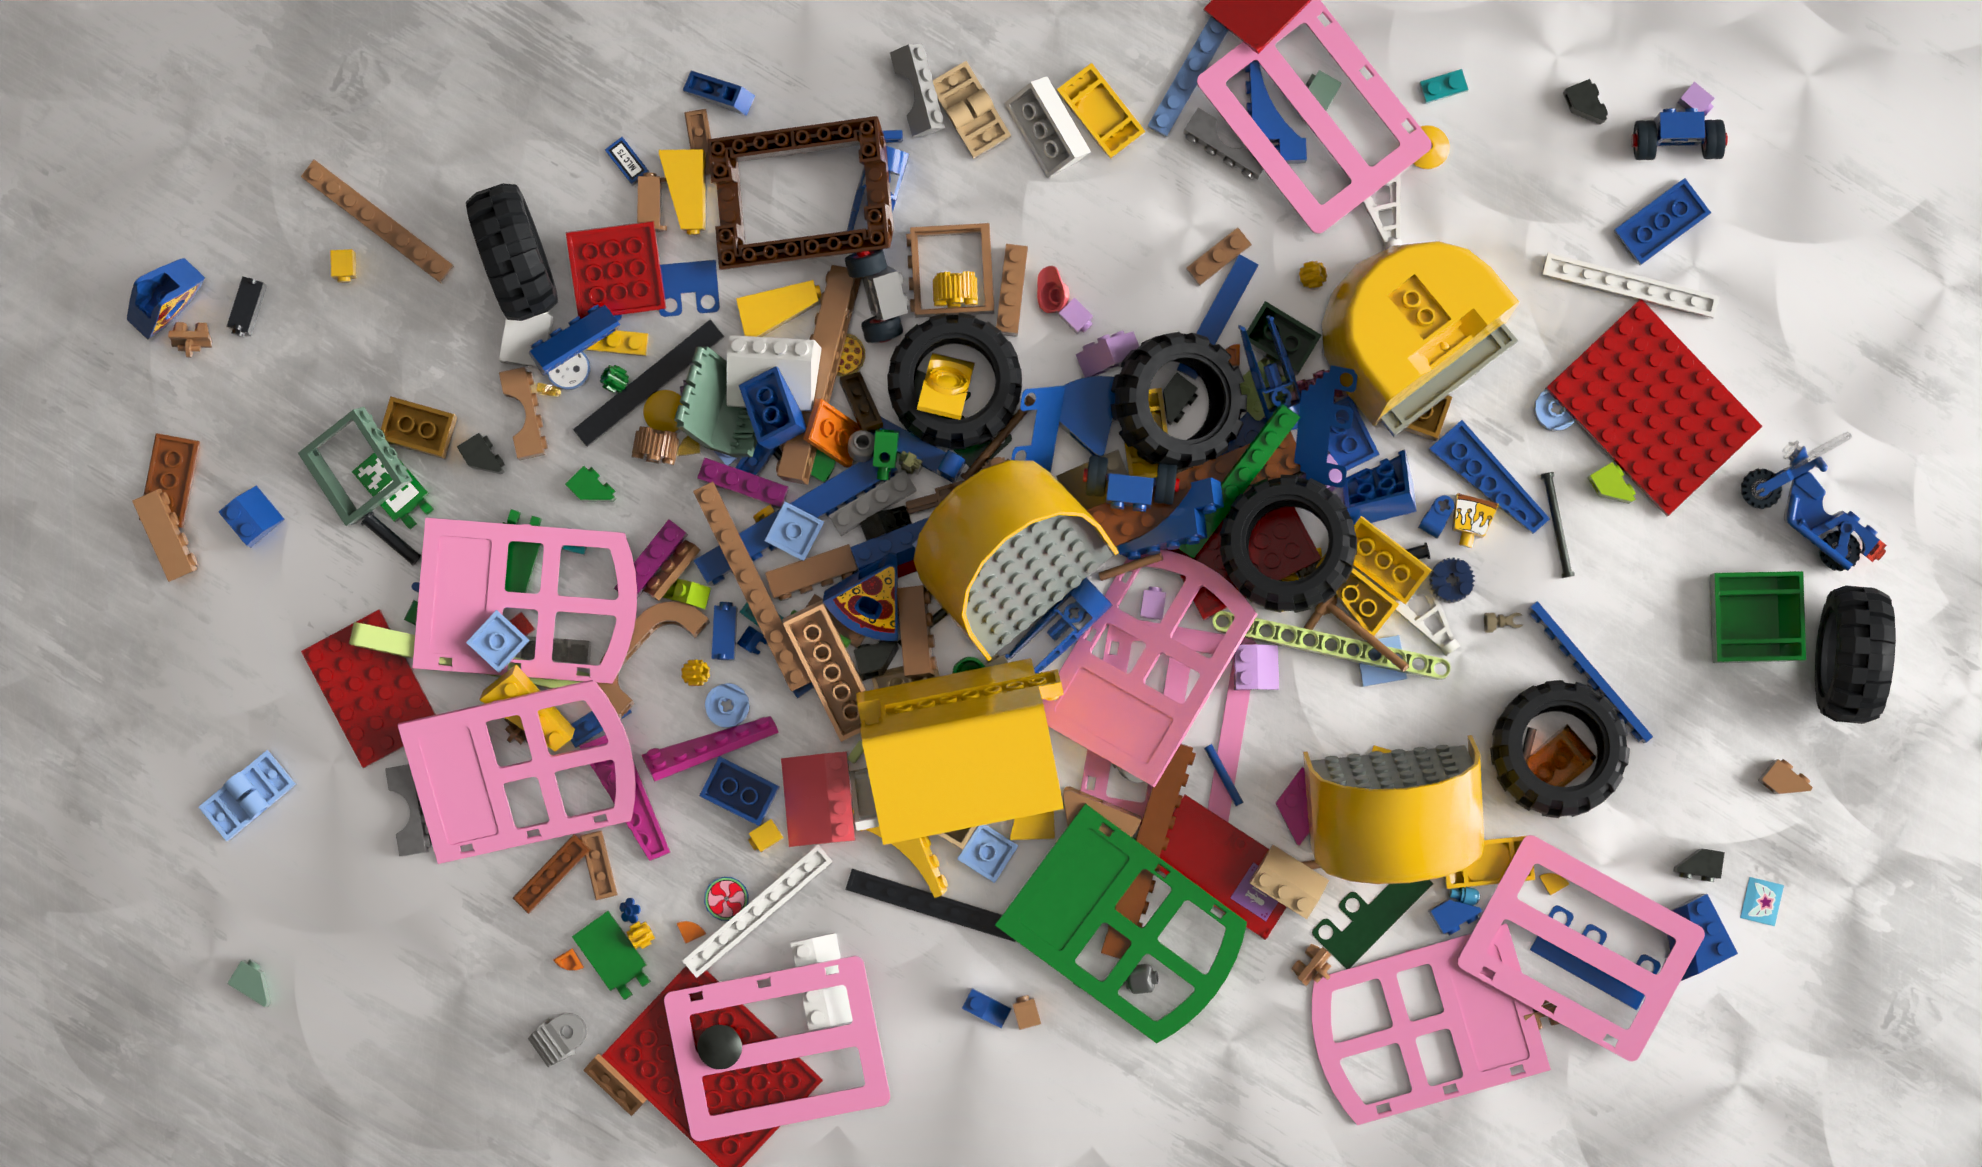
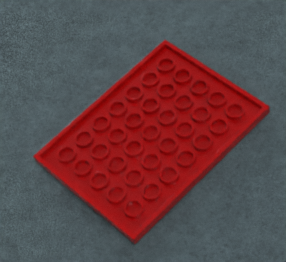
[1545,299,1763,516]
[602,966,823,1167]

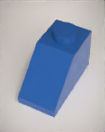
[962,988,1012,1028]

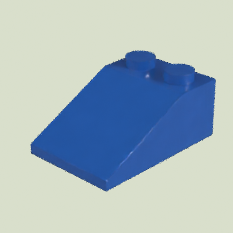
[739,366,807,450]

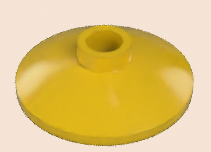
[1412,125,1449,169]

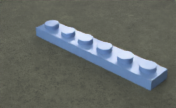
[1148,17,1228,138]

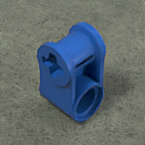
[1418,495,1454,539]

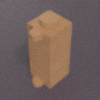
[637,173,667,232]

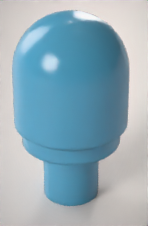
[1449,887,1480,906]

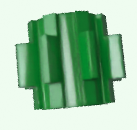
[600,365,629,393]

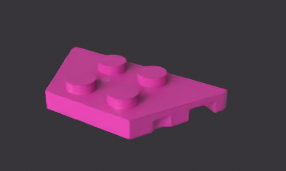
[1275,767,1309,846]

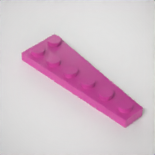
[642,716,779,782]
[579,735,671,861]

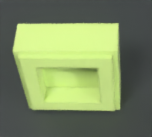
[847,741,864,764]

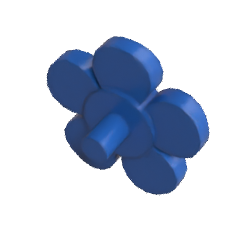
[619,898,641,923]

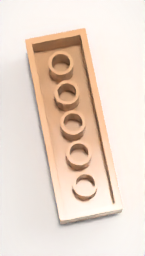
[782,600,867,742]

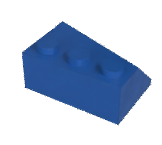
[1343,449,1417,525]
[1667,894,1738,981]

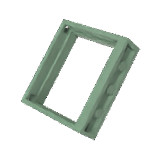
[298,407,412,526]

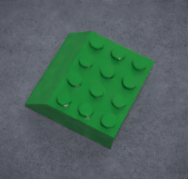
[1710,571,1806,663]

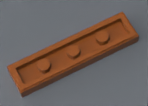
[513,834,591,914]

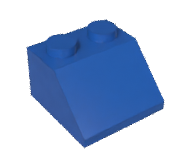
[219,486,285,548]

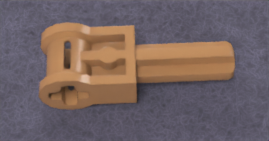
[906,480,965,514]

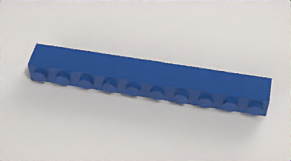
[694,452,898,585]

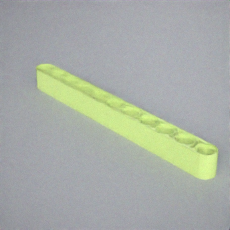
[1212,611,1451,680]
[349,622,590,689]

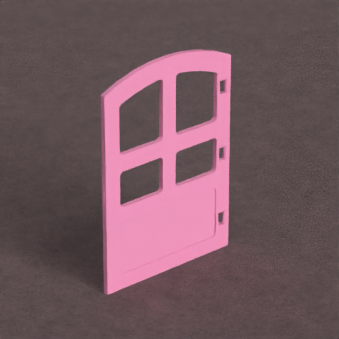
[412,518,637,684]
[1043,550,1257,788]
[398,680,636,864]
[1312,923,1551,1125]

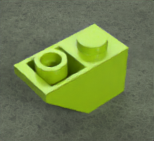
[1587,462,1636,504]
[662,578,711,609]

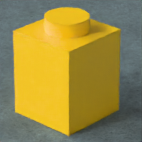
[330,249,357,283]
[748,819,784,852]

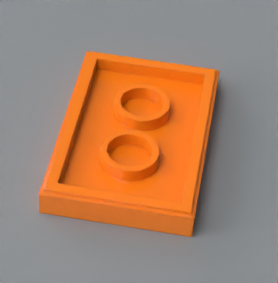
[803,399,860,467]

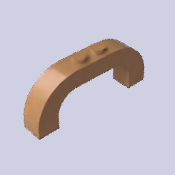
[597,601,710,719]

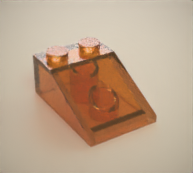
[1525,724,1596,787]

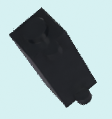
[226,276,267,337]

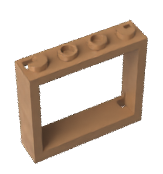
[906,223,994,318]

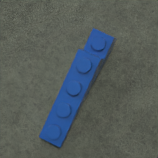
[1245,61,1307,164]
[1118,477,1224,560]

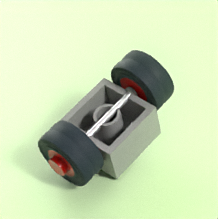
[845,249,909,343]

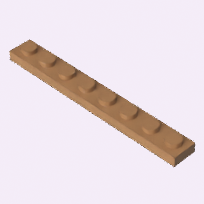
[301,160,454,283]

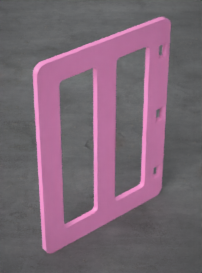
[1197,0,1432,234]
[1080,620,1256,825]
[1458,835,1705,1061]
[664,956,890,1141]

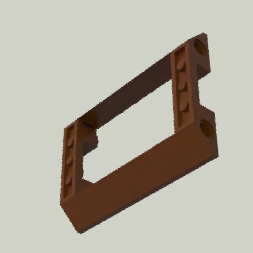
[707,116,894,270]

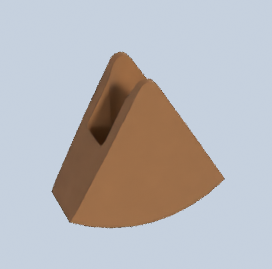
[1063,786,1142,837]

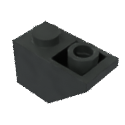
[1563,79,1608,124]
[1163,372,1198,425]
[457,433,505,474]
[860,505,912,541]
[853,640,899,681]
[1673,849,1725,882]

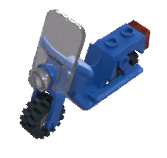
[1741,432,1887,571]

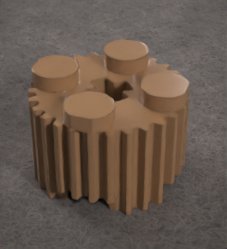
[632,426,679,465]

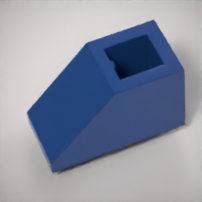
[1428,900,1482,936]

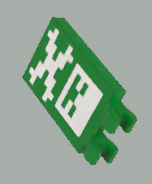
[352,452,434,530]

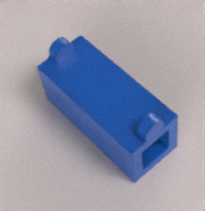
[712,602,738,661]

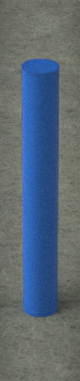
[1204,744,1244,806]

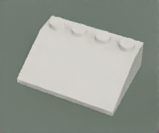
[727,335,822,412]

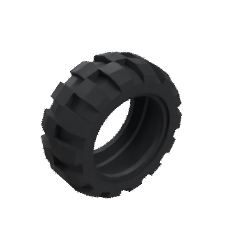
[466,183,558,321]
[887,313,1022,450]
[1110,332,1247,469]
[1220,475,1357,613]
[1815,585,1896,724]
[1490,680,1630,818]

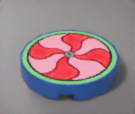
[704,877,749,921]

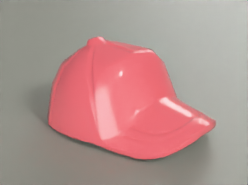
[1037,266,1070,313]

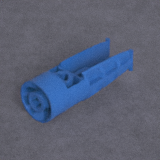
[847,146,909,231]
[1238,315,1301,431]
[1005,578,1113,674]

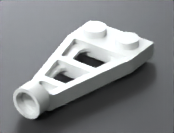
[1363,164,1402,250]
[1384,577,1460,656]

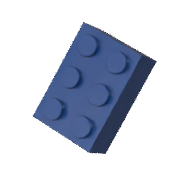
[699,756,780,826]

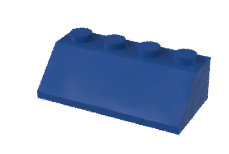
[529,305,620,375]

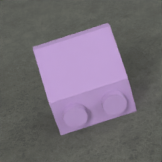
[1234,644,1279,690]

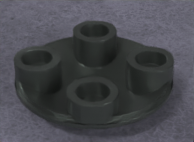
[697,1025,742,1069]

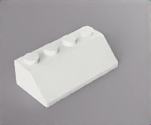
[1004,77,1091,178]
[791,933,853,1031]

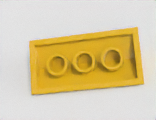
[1353,516,1432,604]

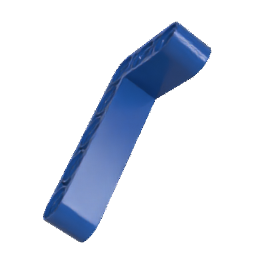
[870,416,966,483]

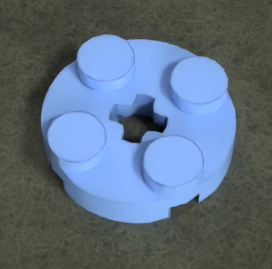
[1534,389,1576,431]
[705,683,750,728]

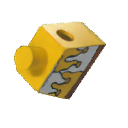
[1452,493,1499,548]

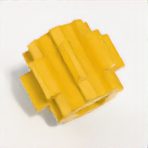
[1299,261,1327,289]
[681,659,710,686]
[626,921,655,949]

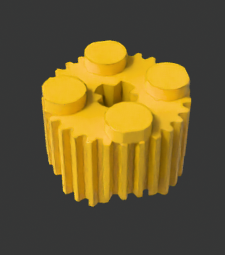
[933,271,978,308]

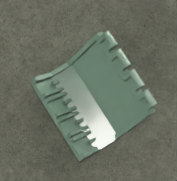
[674,347,757,457]

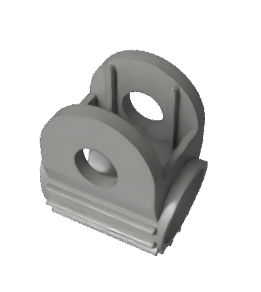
[528,1013,587,1067]

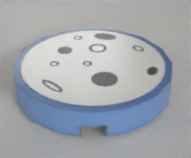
[547,352,590,390]

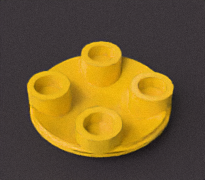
[643,390,683,432]

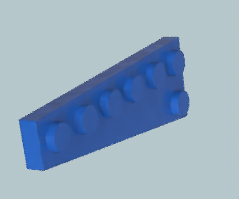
[1429,420,1550,534]

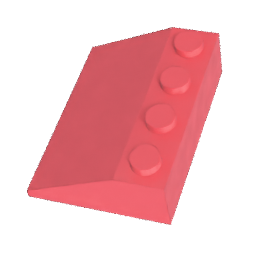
[781,751,856,847]

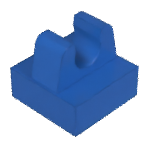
[737,626,767,655]

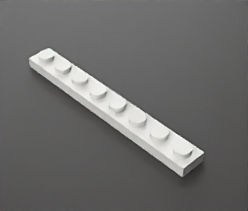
[1542,253,1719,319]
[682,845,833,978]

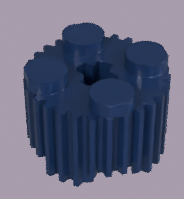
[1429,557,1475,603]

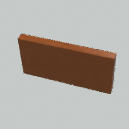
[139,433,200,528]

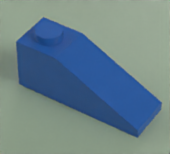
[683,70,755,116]

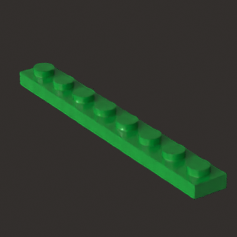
[1179,403,1300,559]

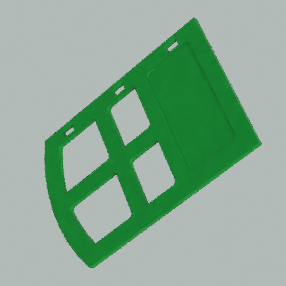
[995,803,1247,1044]

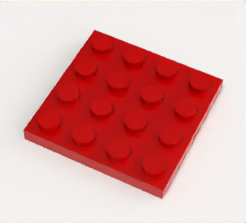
[566,221,666,319]

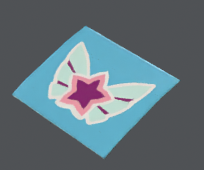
[1740,877,1784,926]

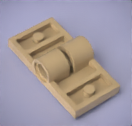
[933,61,1011,159]

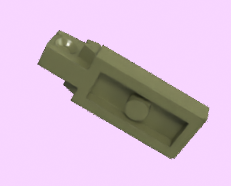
[899,451,922,475]

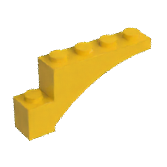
[852,810,948,898]

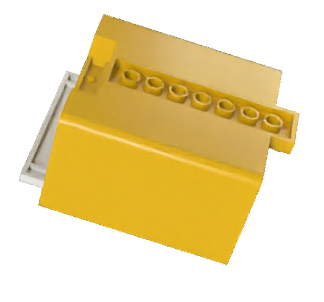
[850,658,1064,845]

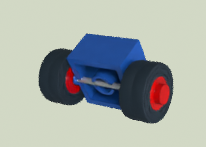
[1631,108,1728,160]
[1083,456,1180,512]

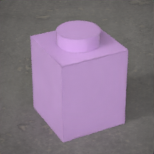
[1677,82,1715,116]
[1059,298,1093,334]
[1140,586,1166,620]

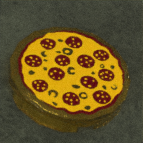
[836,333,866,377]

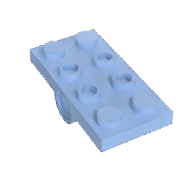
[199,750,296,841]

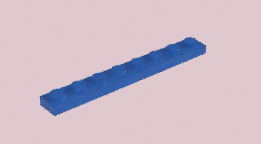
[1528,601,1653,743]

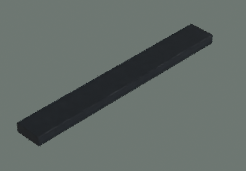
[573,319,724,447]
[845,869,1016,942]

